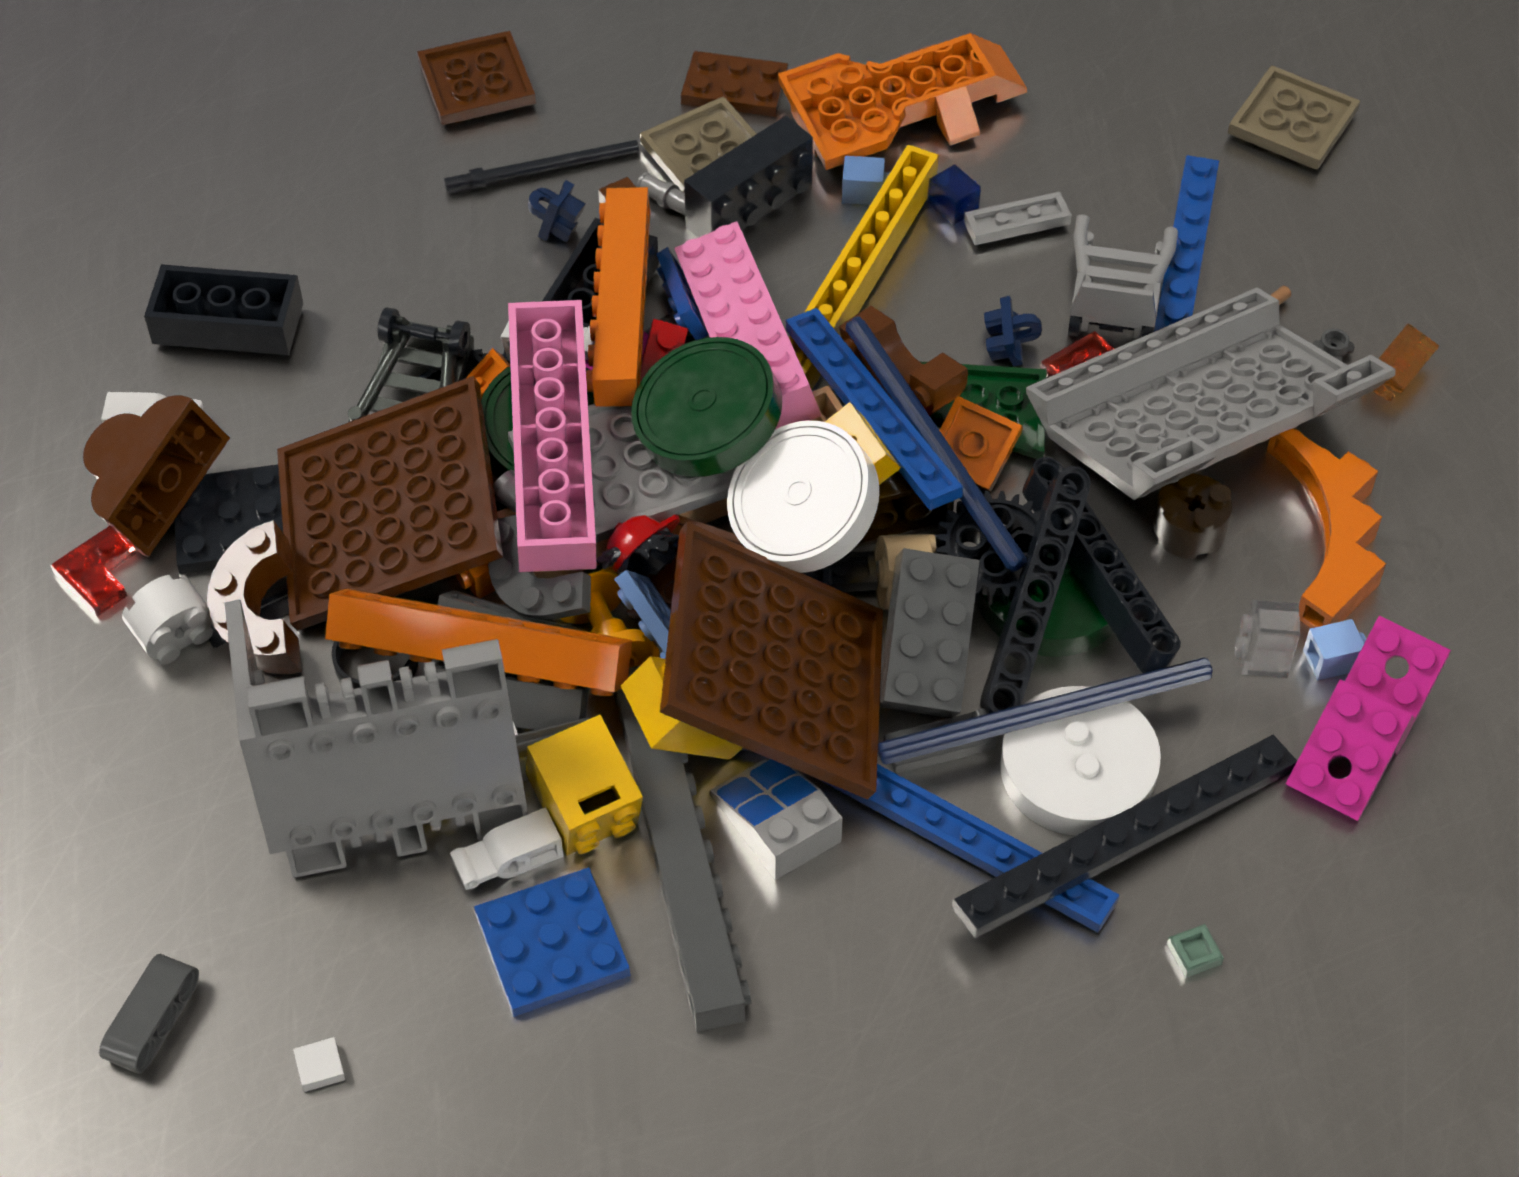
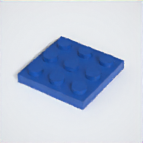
[474,867,631,1017]

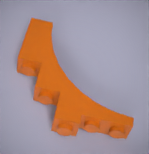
[1267,428,1386,628]

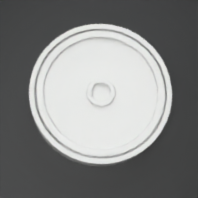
[727,421,879,573]
[1000,686,1161,836]

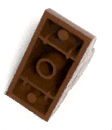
[83,395,230,557]

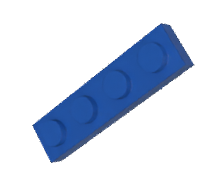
[656,247,709,340]

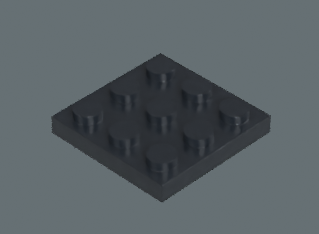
[175,464,283,574]

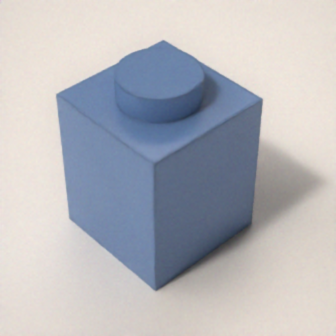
[842,156,890,205]

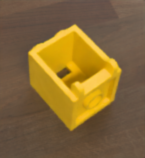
[526,715,643,856]

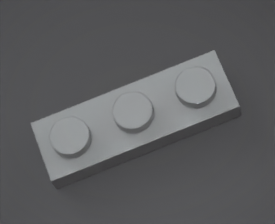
[964,192,1071,245]

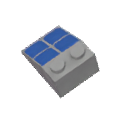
[710,758,842,881]

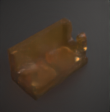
[1373,323,1440,401]

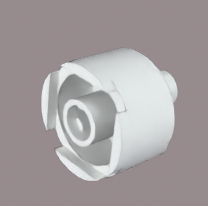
[122,574,213,664]

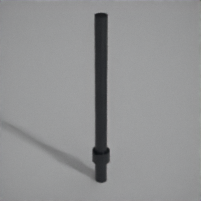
[443,140,639,192]

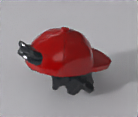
[596,514,680,577]

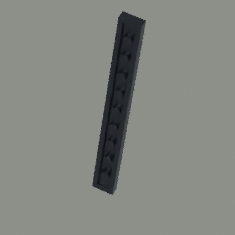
[952,734,1297,938]

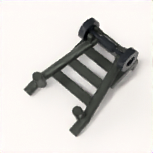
[348,307,474,422]

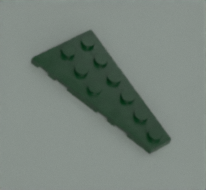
[832,361,1047,459]

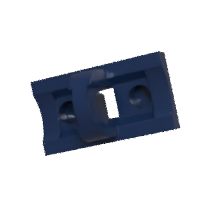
[528,180,586,242]
[984,296,1042,367]

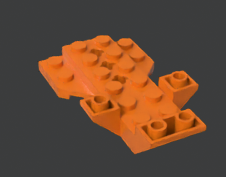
[778,33,1027,170]

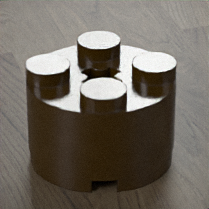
[1152,473,1232,559]

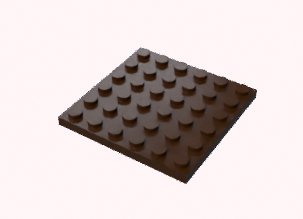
[277,376,503,631]
[660,522,883,800]

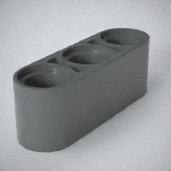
[99,954,199,1074]

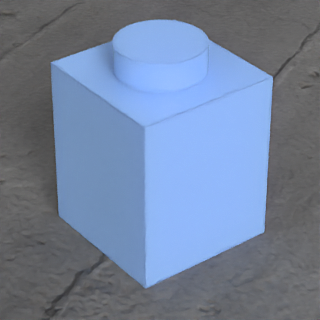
[1303,619,1366,681]

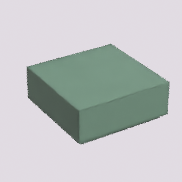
[1167,924,1224,978]

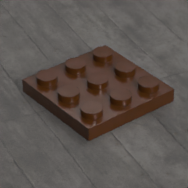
[417,31,536,125]

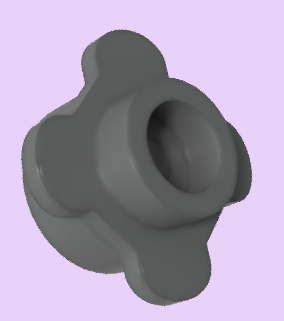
[1313,328,1355,361]

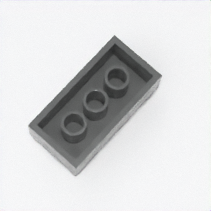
[880,548,980,718]

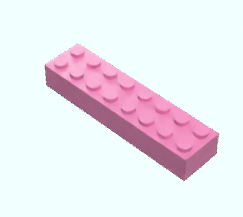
[674,221,822,429]
[508,300,597,572]

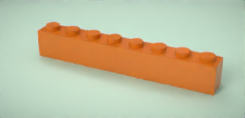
[586,187,650,407]
[325,589,632,696]

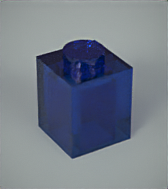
[928,164,981,225]

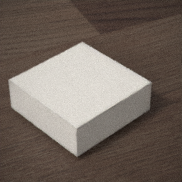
[293,1037,345,1092]

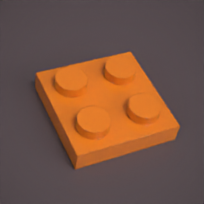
[939,396,1023,493]

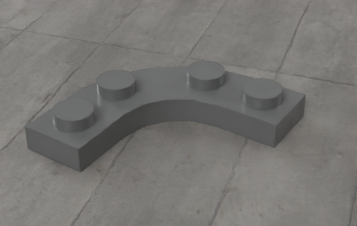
[488,515,591,620]

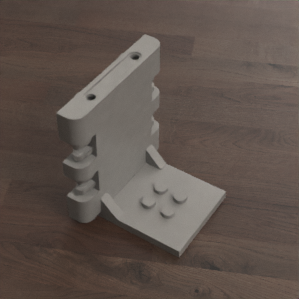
[224,599,528,878]

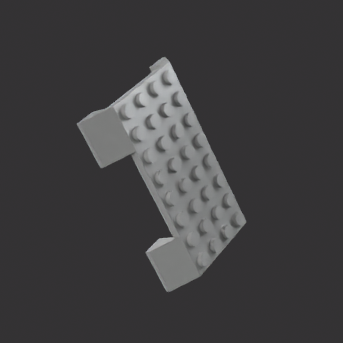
[1026,288,1395,500]

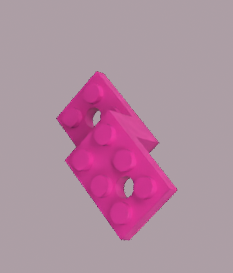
[1286,616,1451,822]

